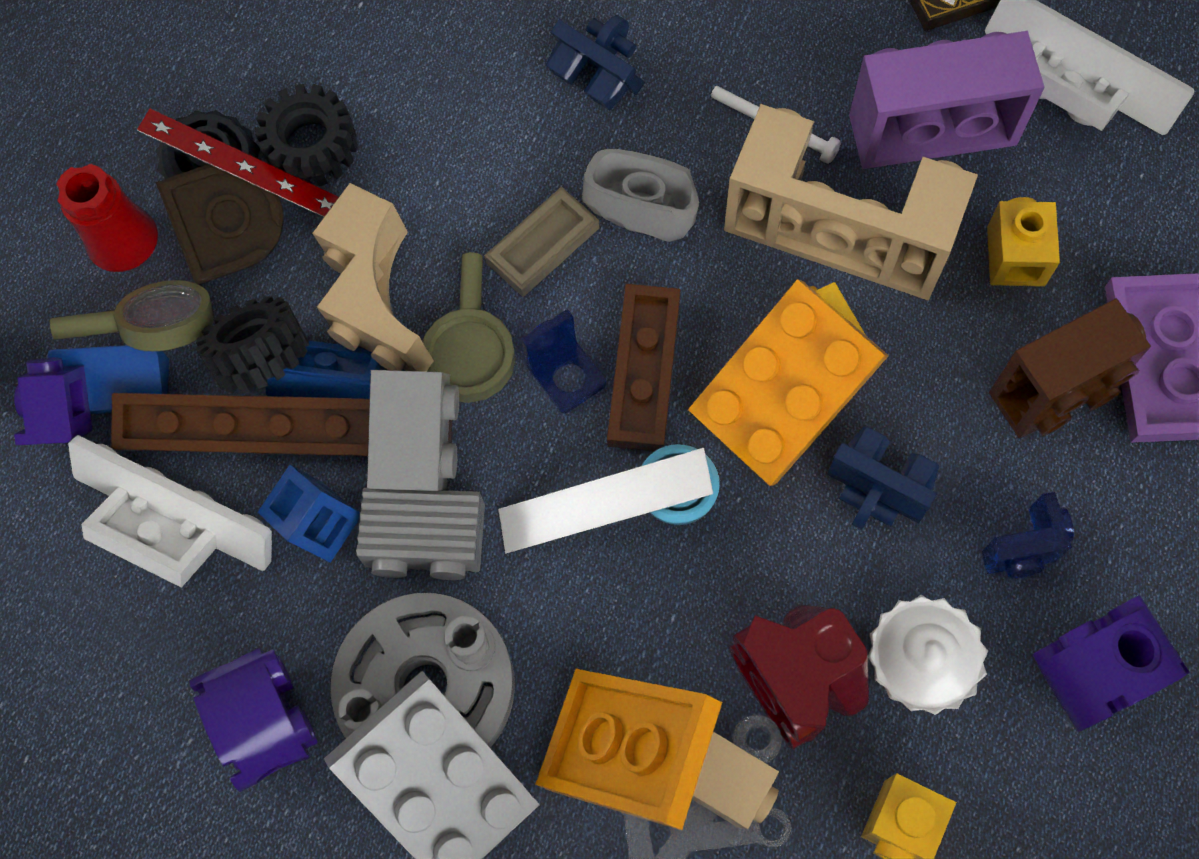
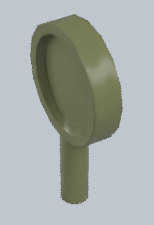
[423,252,516,403]

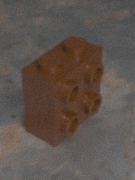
[989,298,1151,439]

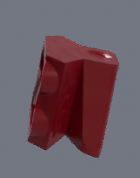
[729,605,869,749]

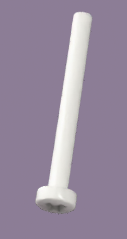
[711,86,841,164]

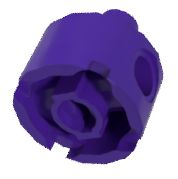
[1032,595,1190,732]
[189,647,318,792]

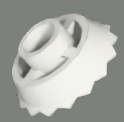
[868,595,988,715]

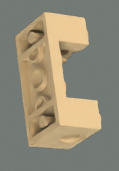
[724,104,978,301]

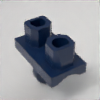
[545,15,645,111]
[827,426,939,530]

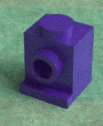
[14,357,93,445]

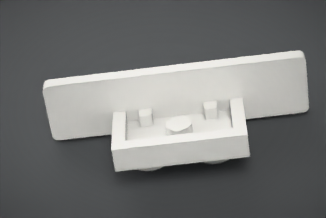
[985,0,1194,135]
[68,435,272,588]

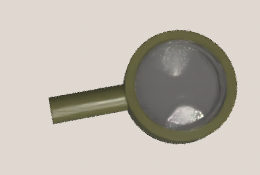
[50,280,214,351]

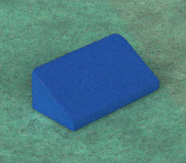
[265,340,385,399]
[48,345,169,414]

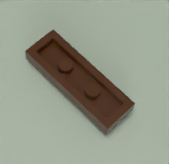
[607,284,681,451]

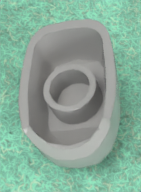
[582,149,699,242]

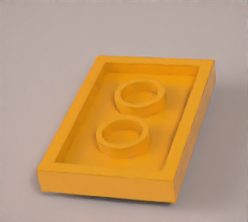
[688,279,889,486]
[535,669,722,830]

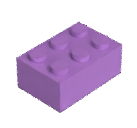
[849,31,1045,169]

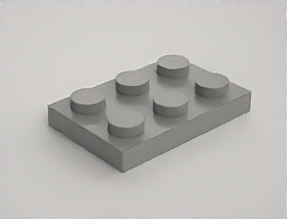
[324,671,540,859]

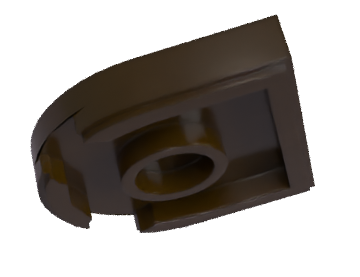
[155,164,284,285]

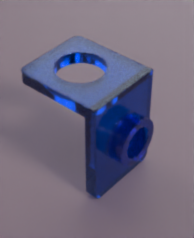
[522,310,606,414]

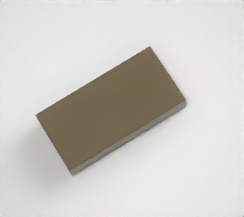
[484,187,599,297]

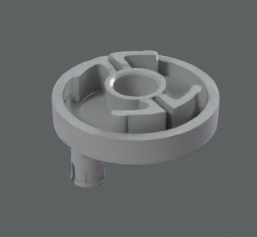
[331,593,515,747]

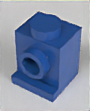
[257,464,361,563]

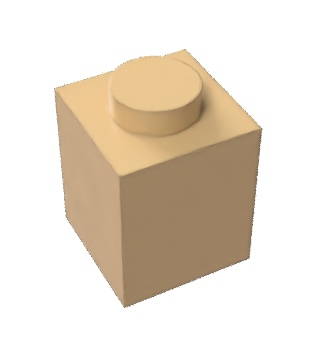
[692,732,779,829]

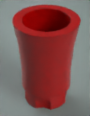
[56,164,158,272]

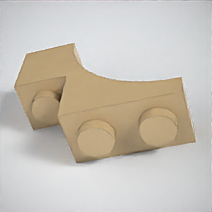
[312,183,434,372]

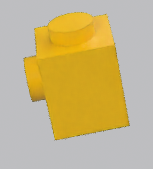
[987,197,1060,286]
[861,773,957,859]

